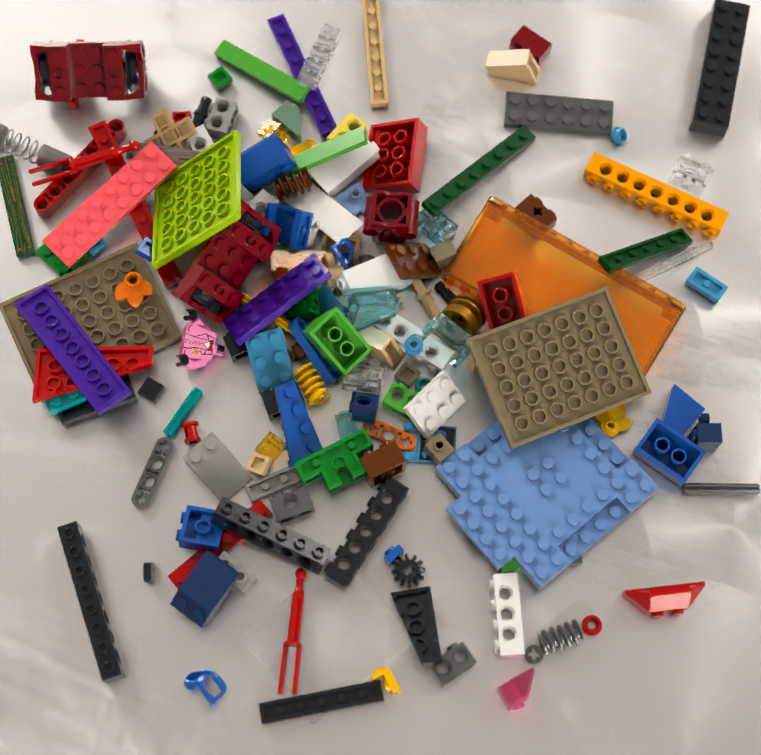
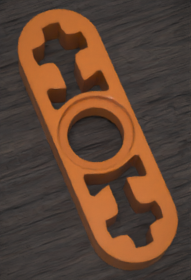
[362,420,415,452]

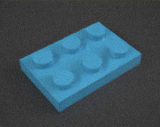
[245,327,296,393]

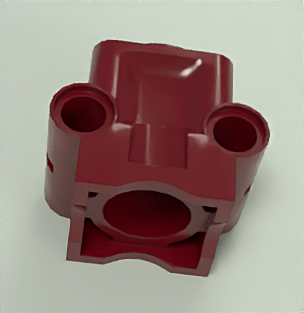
[362,190,420,244]

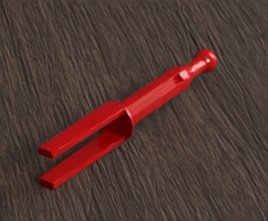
[28,140,140,187]
[277,568,307,695]

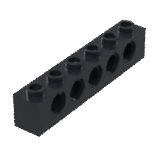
[324,476,409,592]
[210,496,331,575]

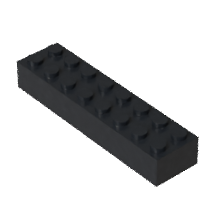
[688,0,750,138]

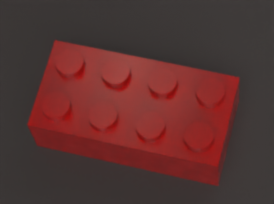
[477,270,529,330]

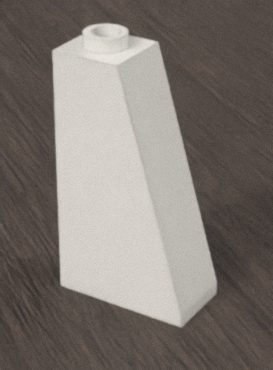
[308,139,380,198]
[335,253,413,295]

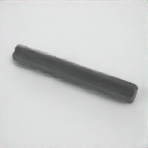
[682,483,761,495]

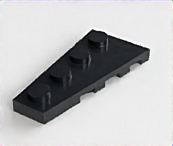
[58,374,137,426]
[391,586,443,667]

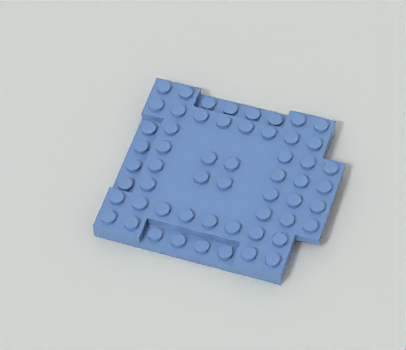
[435,418,659,590]

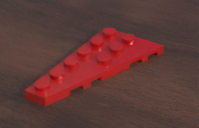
[32,346,154,404]

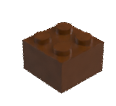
[360,441,406,488]

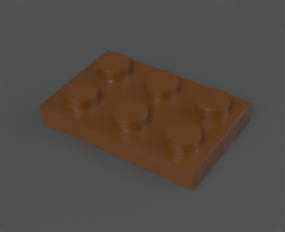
[384,243,442,280]

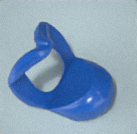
[330,238,354,271]
[184,670,226,705]

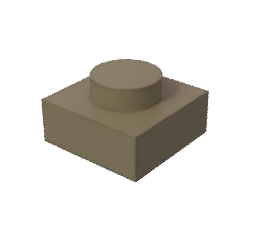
[394,361,421,389]

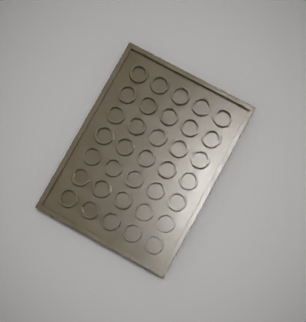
[0,242,182,403]
[465,286,652,450]

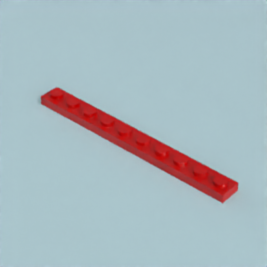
[88,120,182,289]

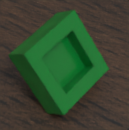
[207,66,233,91]

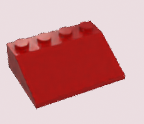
[362,117,428,194]

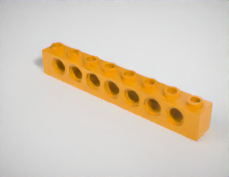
[583,152,729,238]

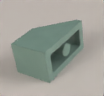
[272,100,301,144]

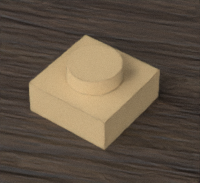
[246,451,273,477]

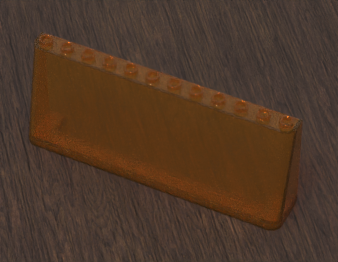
[441,196,686,377]

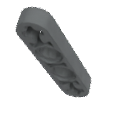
[131,437,174,510]

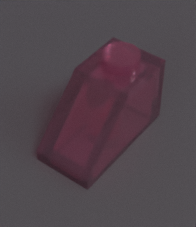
[496,667,535,712]

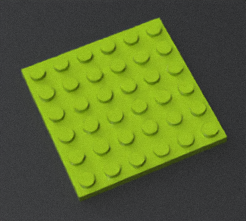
[151,129,241,269]

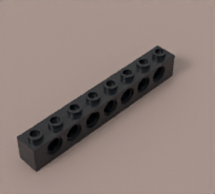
[57,521,126,684]

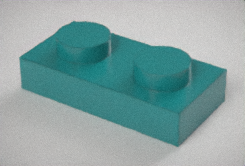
[44,390,86,416]

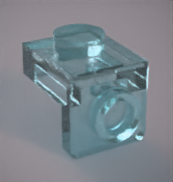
[335,410,358,440]

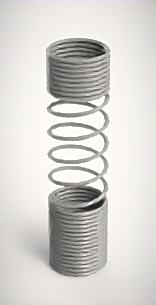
[0,123,72,174]

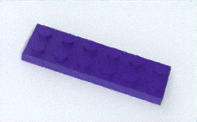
[223,253,332,346]

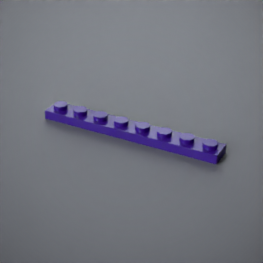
[267,14,337,138]

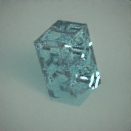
[417,209,458,245]

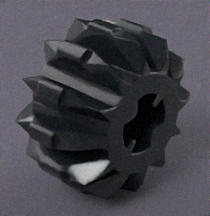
[391,554,425,588]

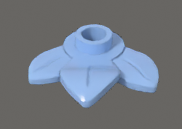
[336,184,366,216]

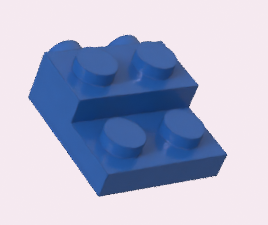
[176,505,223,551]

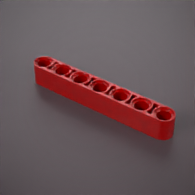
[33,119,127,219]

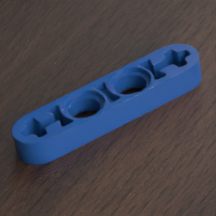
[288,317,339,384]

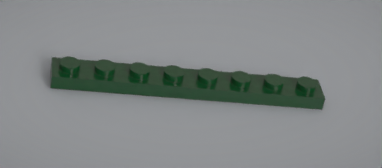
[421,125,536,218]

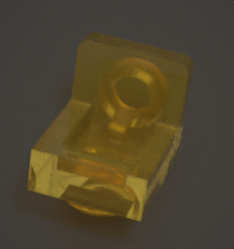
[256,120,289,142]

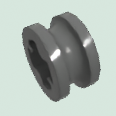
[524,645,544,664]

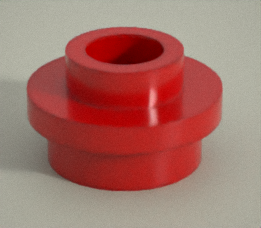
[581,615,602,636]

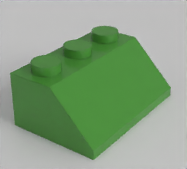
[302,306,373,376]

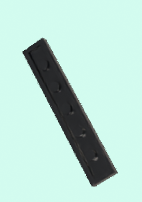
[258,680,384,725]

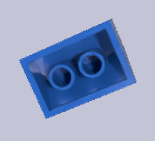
[241,133,297,193]
[632,418,706,487]

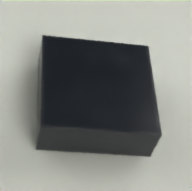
[138,377,165,403]

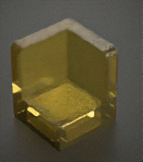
[255,431,285,465]

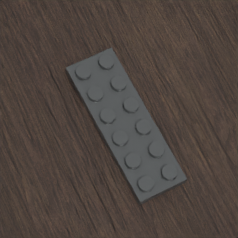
[504,92,614,136]

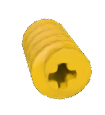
[294,362,331,406]

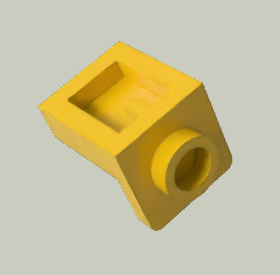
[370,666,400,695]

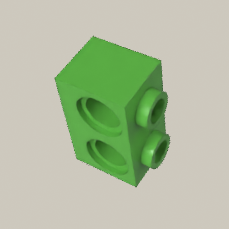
[382,382,419,422]

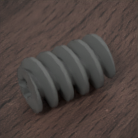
[537,619,583,656]

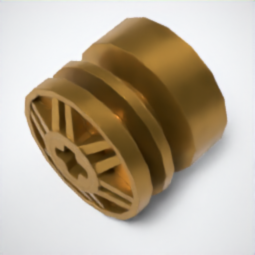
[437,293,487,344]

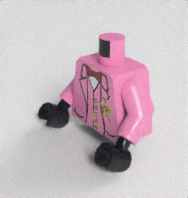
[176,309,225,370]

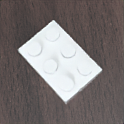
[403,371,466,438]

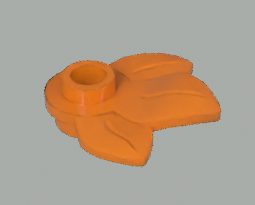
[115,272,153,308]

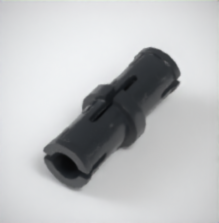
[192,96,212,128]

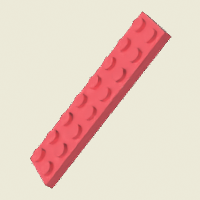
[42,141,178,268]

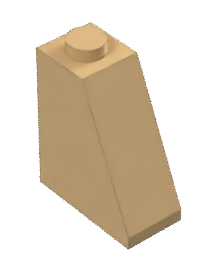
[485,49,540,84]
[353,320,404,370]

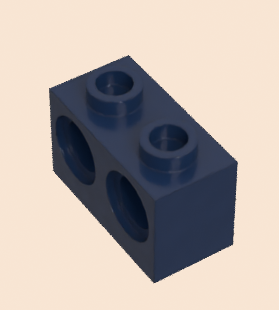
[349,384,381,424]

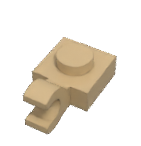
[325,252,344,288]

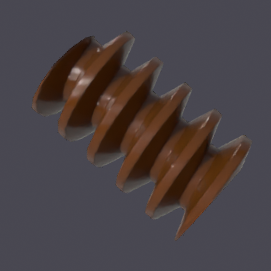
[272,168,313,201]

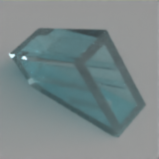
[345,289,401,332]

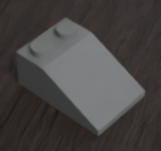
[182,432,253,501]

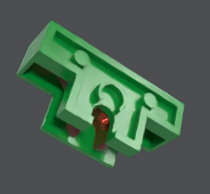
[294,428,374,494]

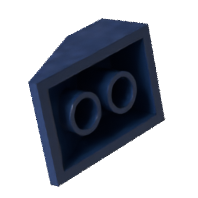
[170,550,240,628]

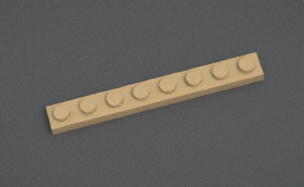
[361,0,389,108]

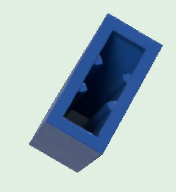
[661,384,705,435]

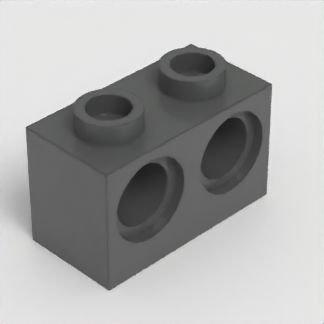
[428,641,477,687]

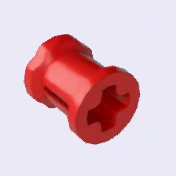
[181,421,201,445]

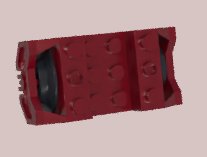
[29,39,148,102]
[171,200,282,325]

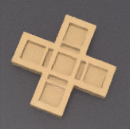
[144,108,198,149]

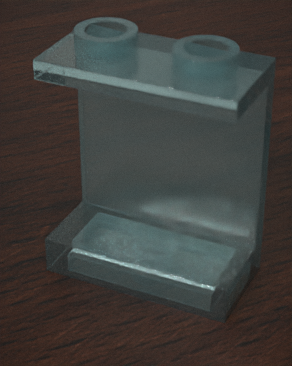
[420,313,472,368]

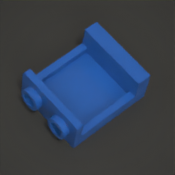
[262,202,314,250]

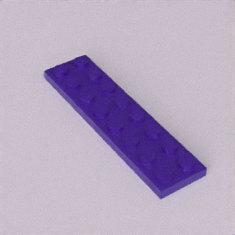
[14,284,132,416]

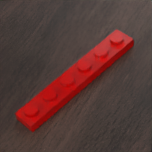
[167,500,273,589]

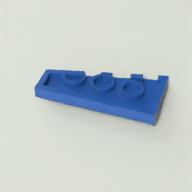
[274,380,323,467]

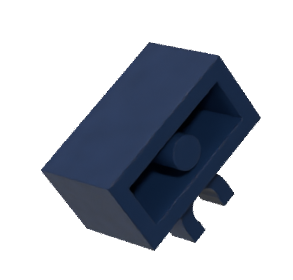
[687,413,723,453]

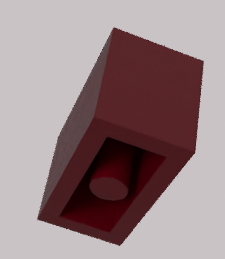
[509,25,552,66]

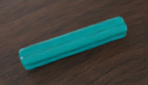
[163,387,202,438]

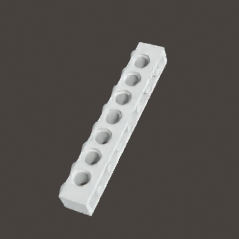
[318,281,454,374]

